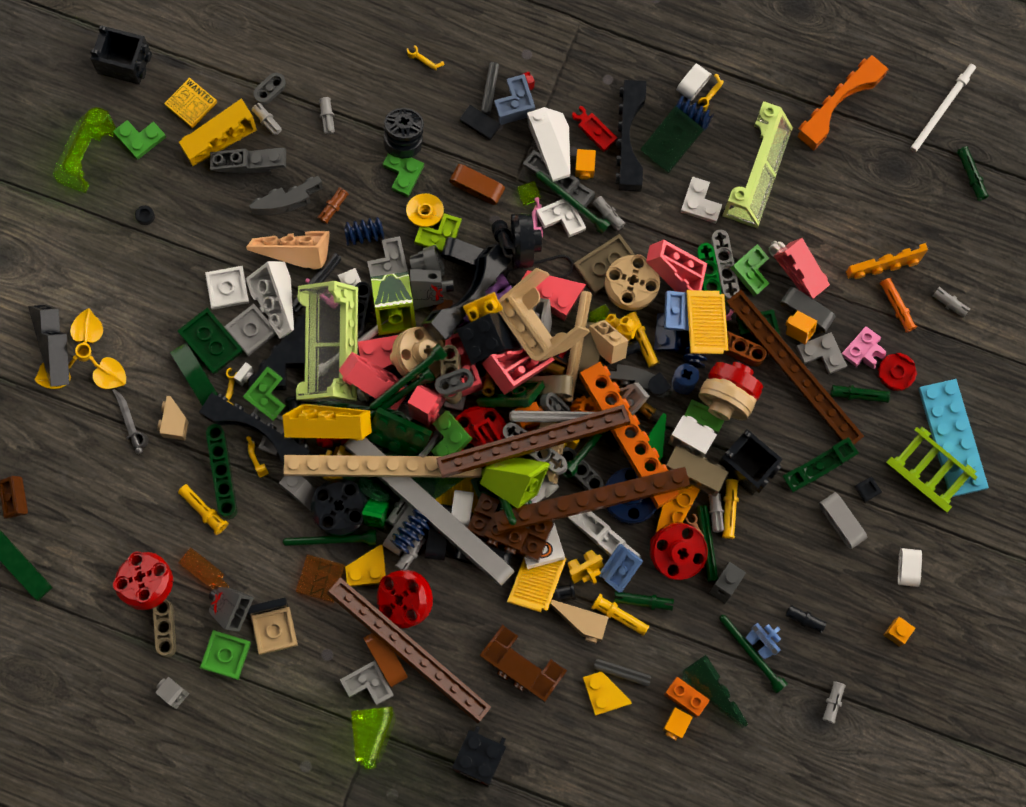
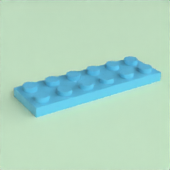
[918,379,989,497]

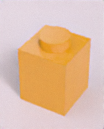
[575,149,596,180]
[785,310,817,344]
[884,617,915,647]
[663,707,693,741]

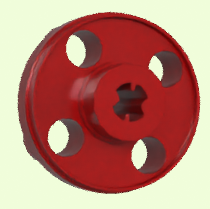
[708,362,764,401]
[455,406,506,451]
[650,522,708,580]
[113,551,173,610]
[377,570,433,628]

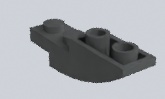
[210,148,286,173]
[249,176,323,215]
[598,364,673,398]

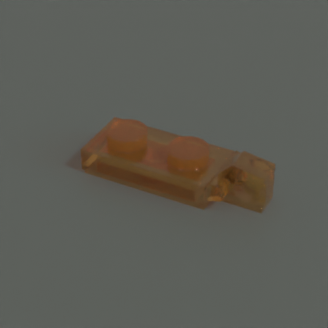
[178,548,229,589]

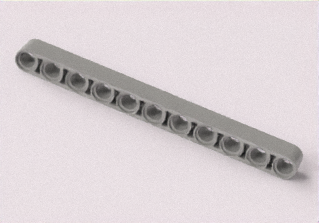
[343,437,514,586]

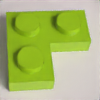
[414,213,462,252]

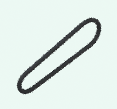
[505,255,574,286]

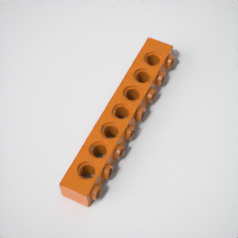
[579,362,679,509]

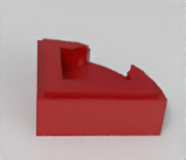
[522,71,535,90]

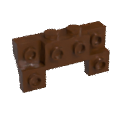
[467,493,554,563]
[480,624,567,703]

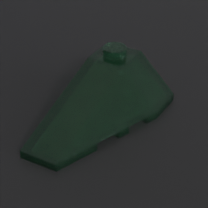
[682,655,749,728]

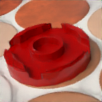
[878,353,917,391]

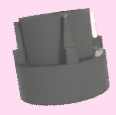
[410,245,445,276]

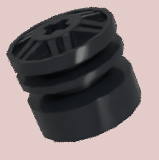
[383,108,424,159]

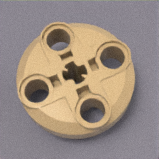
[605,254,660,311]
[390,327,445,382]
[698,378,757,421]

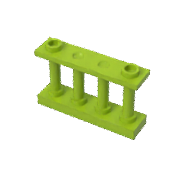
[886,427,978,512]

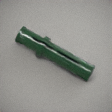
[957,146,989,201]
[831,385,890,403]
[614,591,674,611]

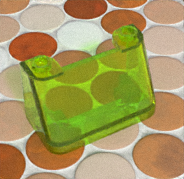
[53,107,116,193]
[351,707,396,769]

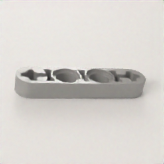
[711,230,740,300]
[503,423,568,475]

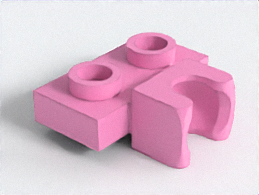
[842,327,886,369]

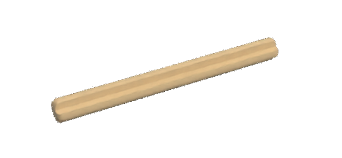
[562,291,592,402]

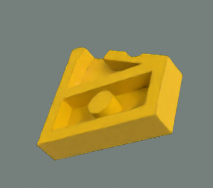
[345,545,386,587]
[583,671,632,716]

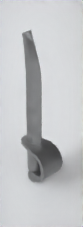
[112,389,149,454]
[419,430,444,458]

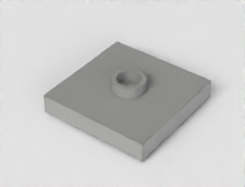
[224,303,276,357]

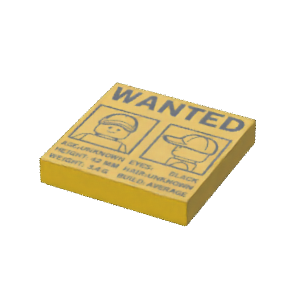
[164,78,217,128]

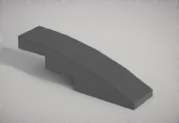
[523,150,596,207]

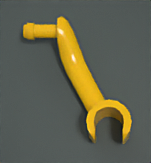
[407,45,445,70]
[698,74,724,111]
[225,368,237,405]
[246,436,269,477]

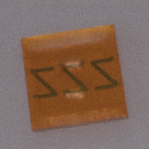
[296,554,345,603]

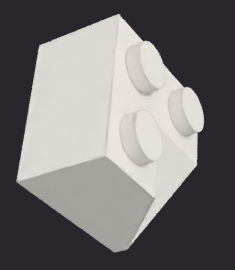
[668,415,717,456]

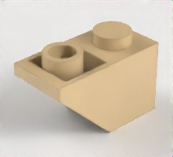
[589,320,629,364]
[158,396,189,441]

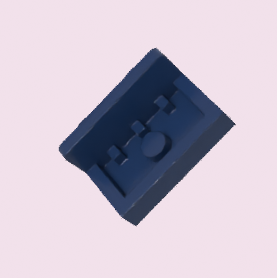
[654,313,685,354]

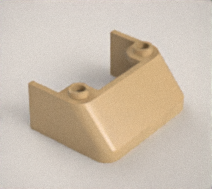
[498,268,590,361]

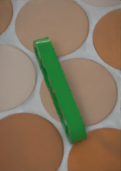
[697,243,722,294]

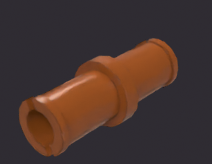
[317,187,349,224]

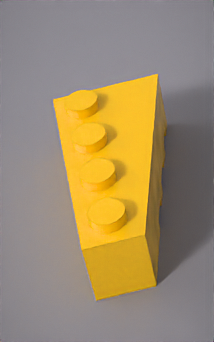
[179,98,257,167]
[282,404,372,440]

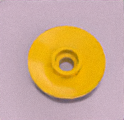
[406,193,444,227]

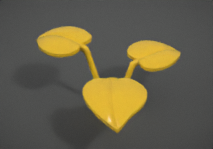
[35,308,126,389]

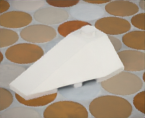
[527,107,570,182]
[245,261,294,338]

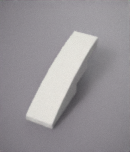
[568,511,641,558]

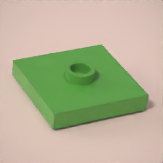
[200,630,251,680]

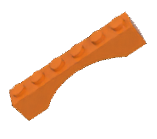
[797,55,888,151]

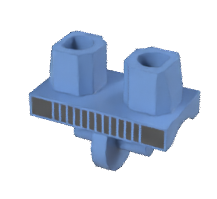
[746,623,781,659]

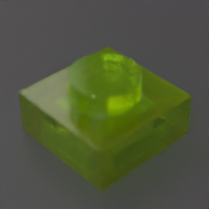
[517,181,541,206]
[588,304,609,323]

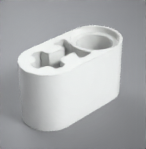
[676,63,712,101]
[451,490,474,527]
[898,548,922,587]

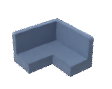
[494,74,535,125]

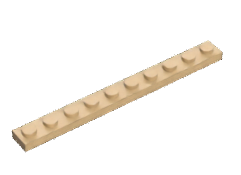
[284,455,481,478]

